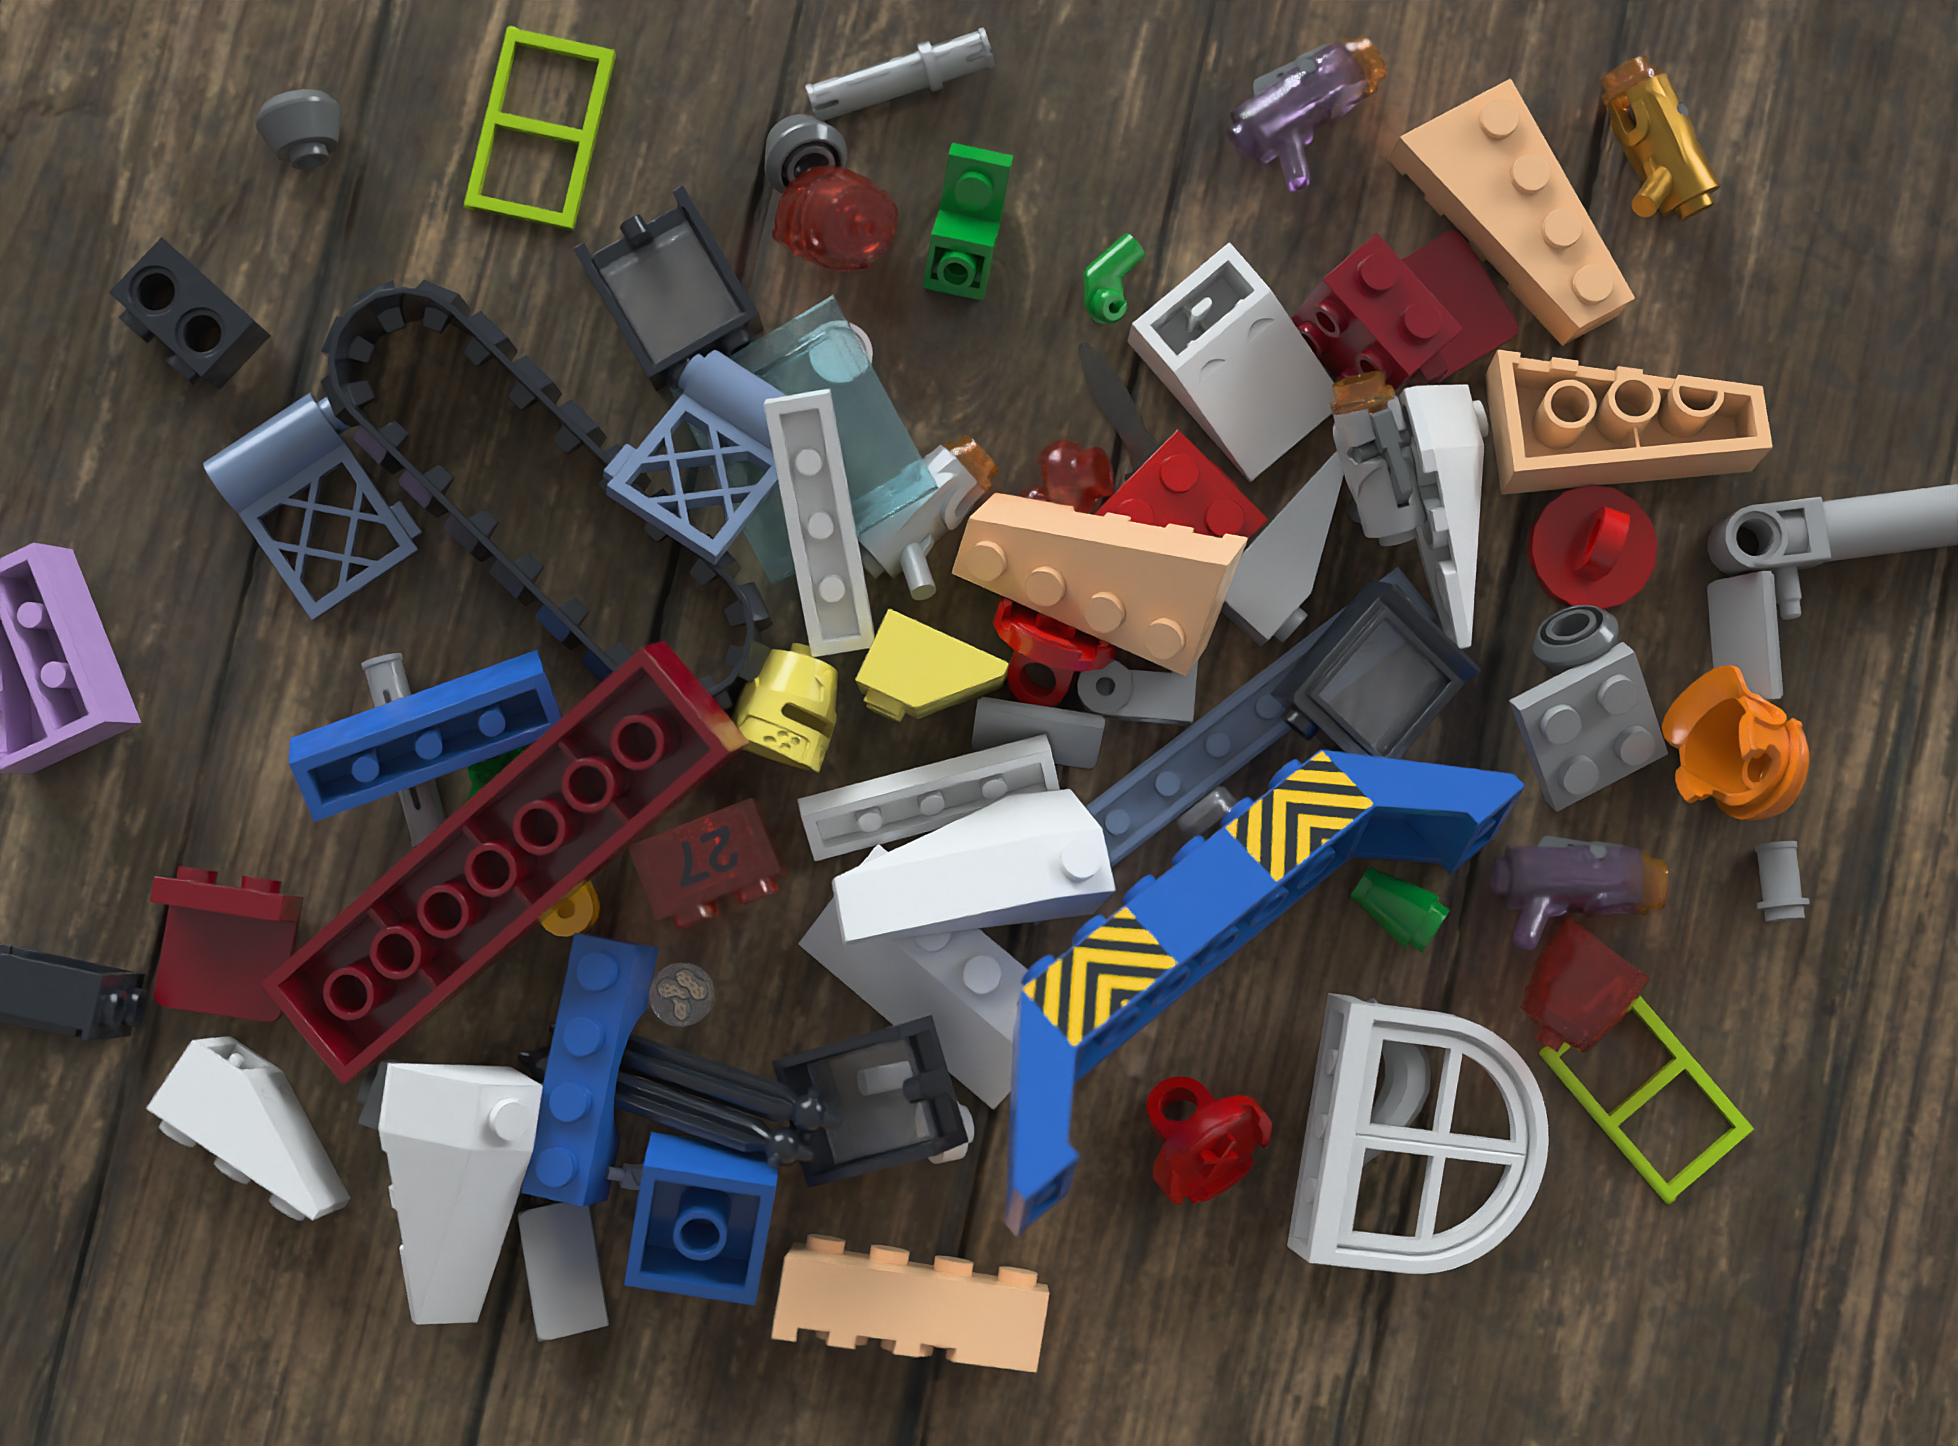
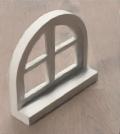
[1287,993,1549,1274]

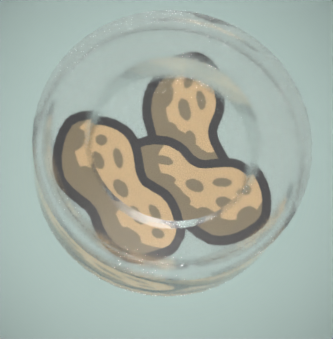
[1175,785,1238,842]
[649,962,715,1027]

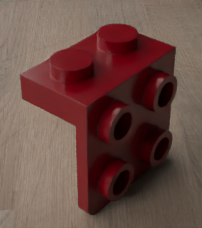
[1401,230,1518,388]
[1291,233,1464,406]
[150,866,304,1022]

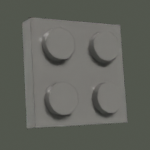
[1509,642,1668,812]

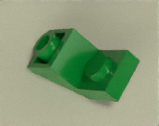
[923,143,1013,301]

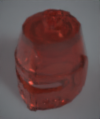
[772,164,899,272]
[1520,915,1651,1052]

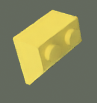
[856,609,1009,723]

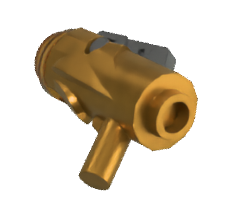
[1600,55,1721,222]

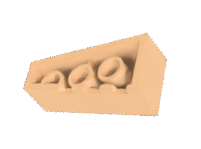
[1388,78,1635,346]
[1484,349,1773,495]
[952,493,1248,677]
[771,1234,1049,1372]

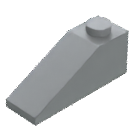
[1221,451,1344,647]

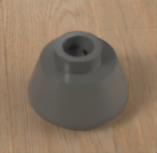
[255,89,342,169]
[765,114,847,197]
[1532,605,1619,676]

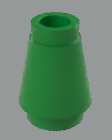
[1350,866,1450,952]

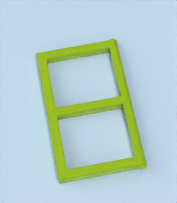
[464,26,616,231]
[1539,981,1754,1204]

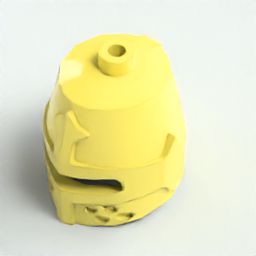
[731,643,838,773]

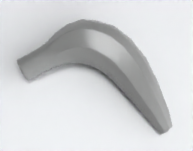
[1362,998,1431,1167]

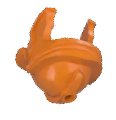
[1661,664,1810,821]

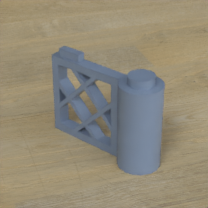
[603,350,787,565]
[203,392,423,620]

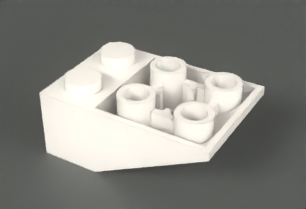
[1127,242,1346,483]
[146,1036,351,1221]

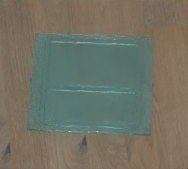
[672,295,939,585]

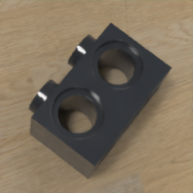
[109,237,271,390]

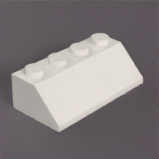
[798,844,1028,1110]

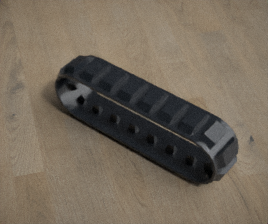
[321,280,774,715]

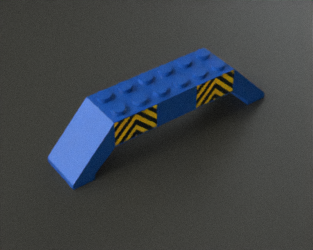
[1005,750,1525,1237]

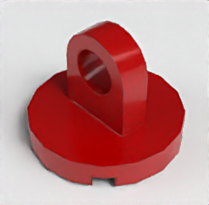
[1527,485,1658,610]
[993,595,1118,707]
[1147,1076,1272,1205]

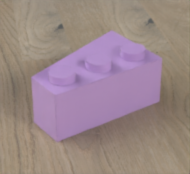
[0,543,141,774]

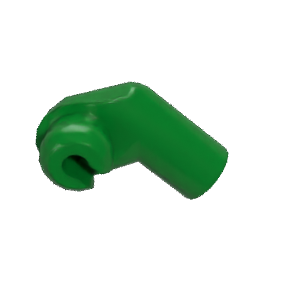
[1083,233,1146,324]

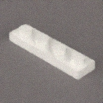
[764,389,875,657]
[797,734,1060,861]

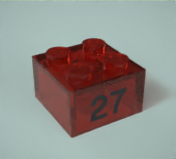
[628,798,790,929]

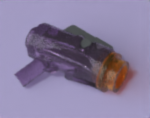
[1227,35,1387,191]
[1491,836,1668,950]

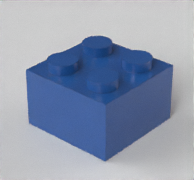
[624,1132,779,1306]

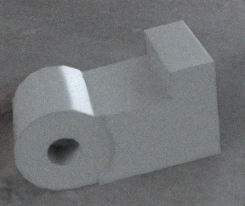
[1077,660,1198,727]

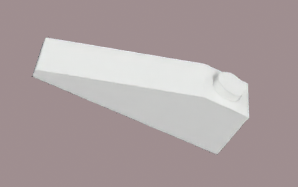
[1398,384,1488,651]
[832,789,1116,945]
[378,1063,543,1324]

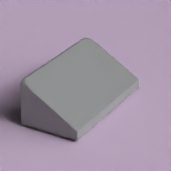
[1707,571,1783,702]
[972,697,1105,769]
[518,1201,609,1342]

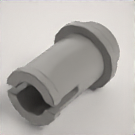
[1755,841,1810,922]

